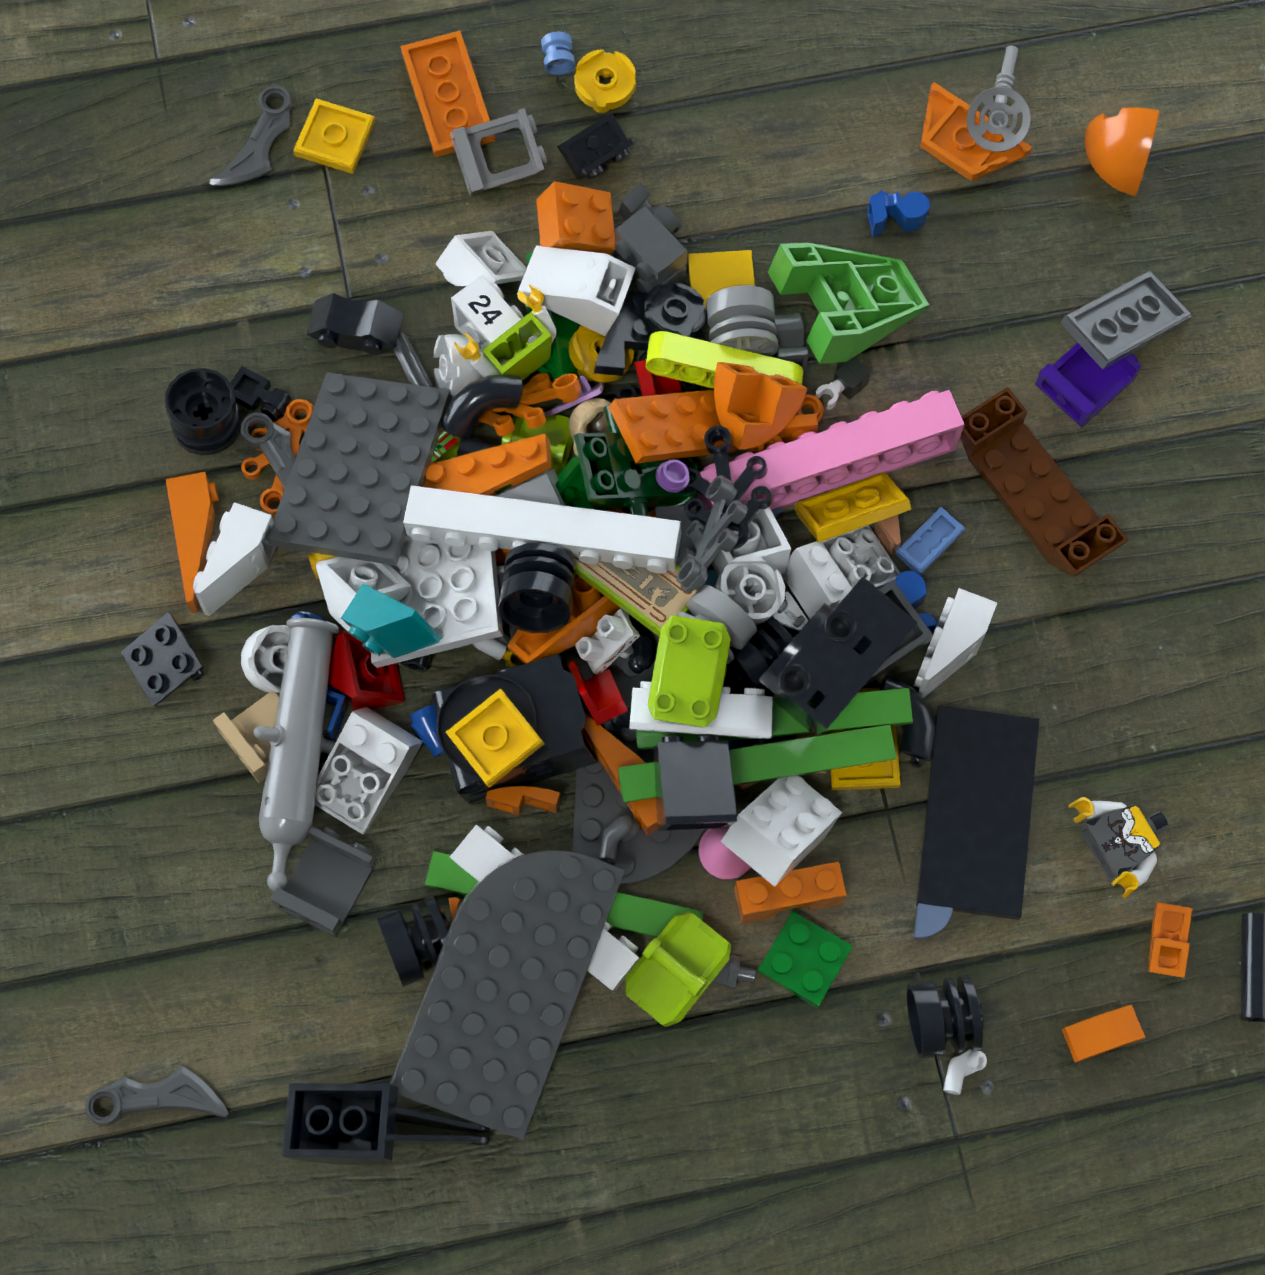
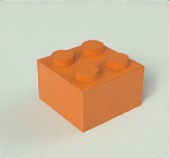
[536,181,616,255]

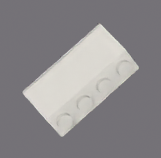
[629,681,772,739]

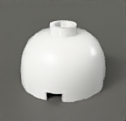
[434,334,483,399]
[715,555,785,625]
[241,625,291,693]

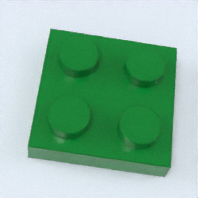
[757,911,853,1008]

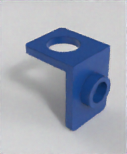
[326,685,348,740]

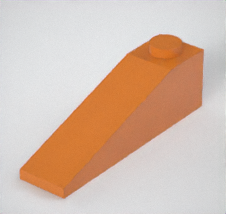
[166,472,219,613]
[581,713,658,836]

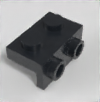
[557,113,635,179]

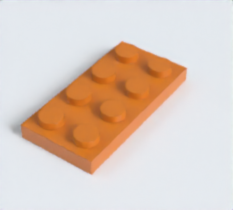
[401,31,495,158]
[608,390,737,463]

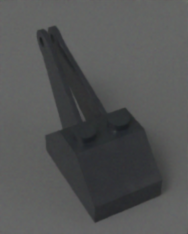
[282,1083,490,1165]

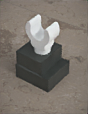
[815,358,871,410]

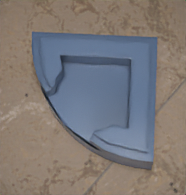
[913,903,953,940]

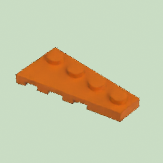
[423,434,552,496]

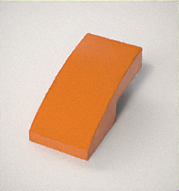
[486,786,561,816]
[1148,902,1193,978]
[1062,1004,1145,1063]

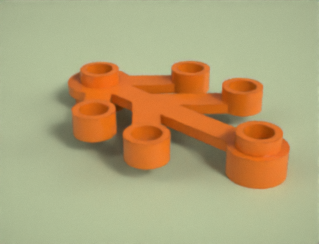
[476,373,582,436]
[241,399,314,517]

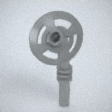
[967,46,1031,151]

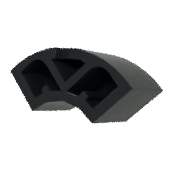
[306,293,403,355]

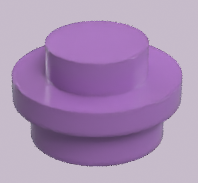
[656,459,689,493]

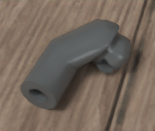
[599,815,640,862]

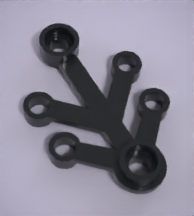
[684,426,772,549]

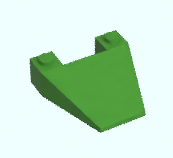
[768,243,929,364]

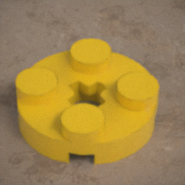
[574,50,636,113]
[569,325,634,383]

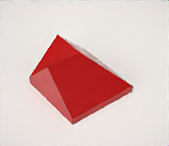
[328,632,405,711]

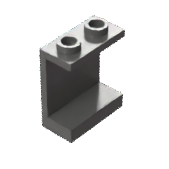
[271,826,376,938]

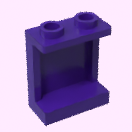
[1035,343,1141,428]

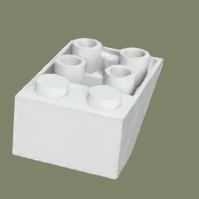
[517,246,635,336]
[193,502,277,616]
[781,525,900,619]
[914,588,997,698]
[315,707,423,835]

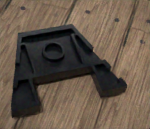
[594,291,707,376]

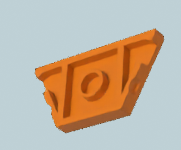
[920,82,1033,181]

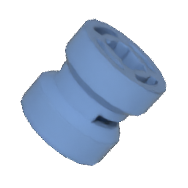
[541,32,575,75]

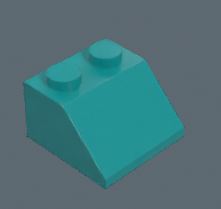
[341,584,442,658]

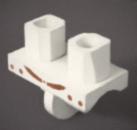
[575,608,640,674]

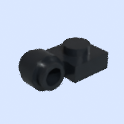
[230,366,291,421]

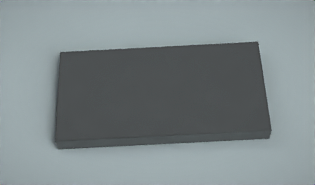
[1060,271,1192,369]

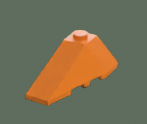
[507,574,622,664]

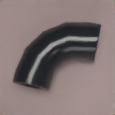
[441,375,522,437]
[879,675,936,761]

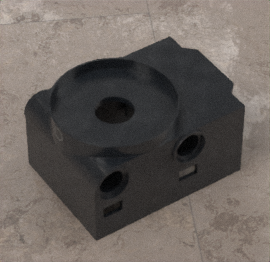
[759,573,918,736]
[431,654,597,803]

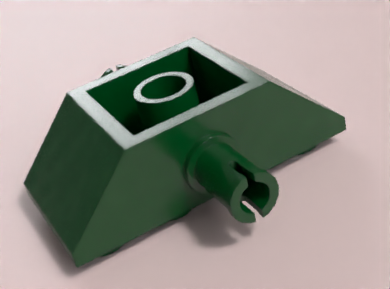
[574,405,697,517]

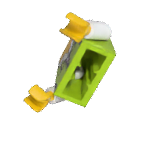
[454,284,557,381]

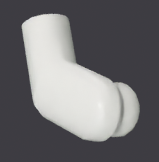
[943,1049,987,1095]

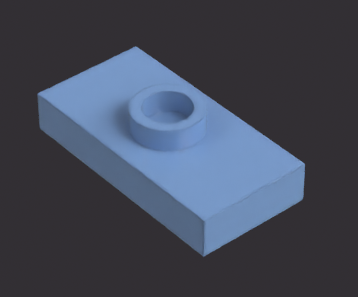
[895,507,966,576]

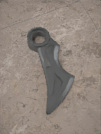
[209,86,292,187]
[241,413,296,489]
[85,1065,229,1127]

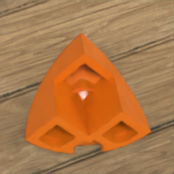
[1085,108,1160,197]
[714,362,808,450]

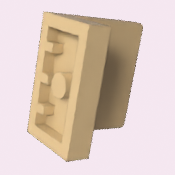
[213,692,279,783]

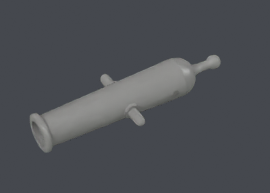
[254,618,339,891]

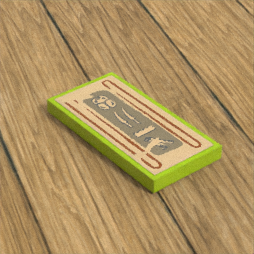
[572,557,697,637]

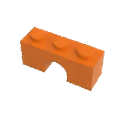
[734,862,846,924]

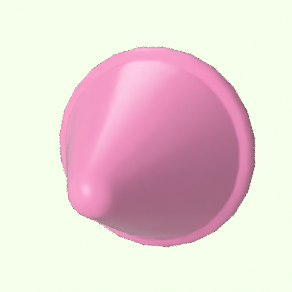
[698,827,751,879]

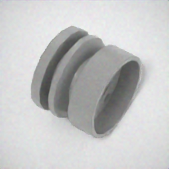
[706,285,779,357]
[676,585,757,664]

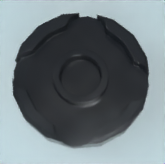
[642,282,707,338]

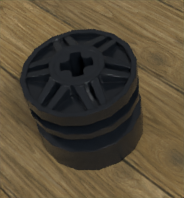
[165,368,241,456]
[498,543,576,633]
[726,616,793,696]
[376,895,451,987]
[906,975,983,1059]

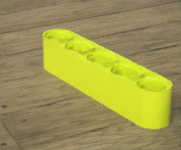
[646,331,804,388]

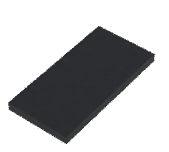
[916,705,1040,920]

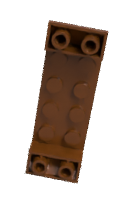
[960,387,1129,577]

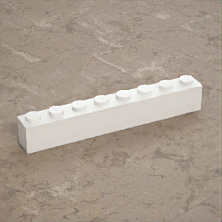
[403,485,681,574]

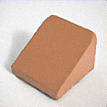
[874,515,901,556]

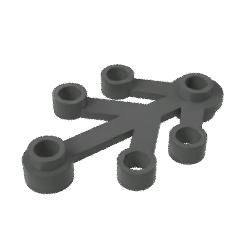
[676,475,748,593]

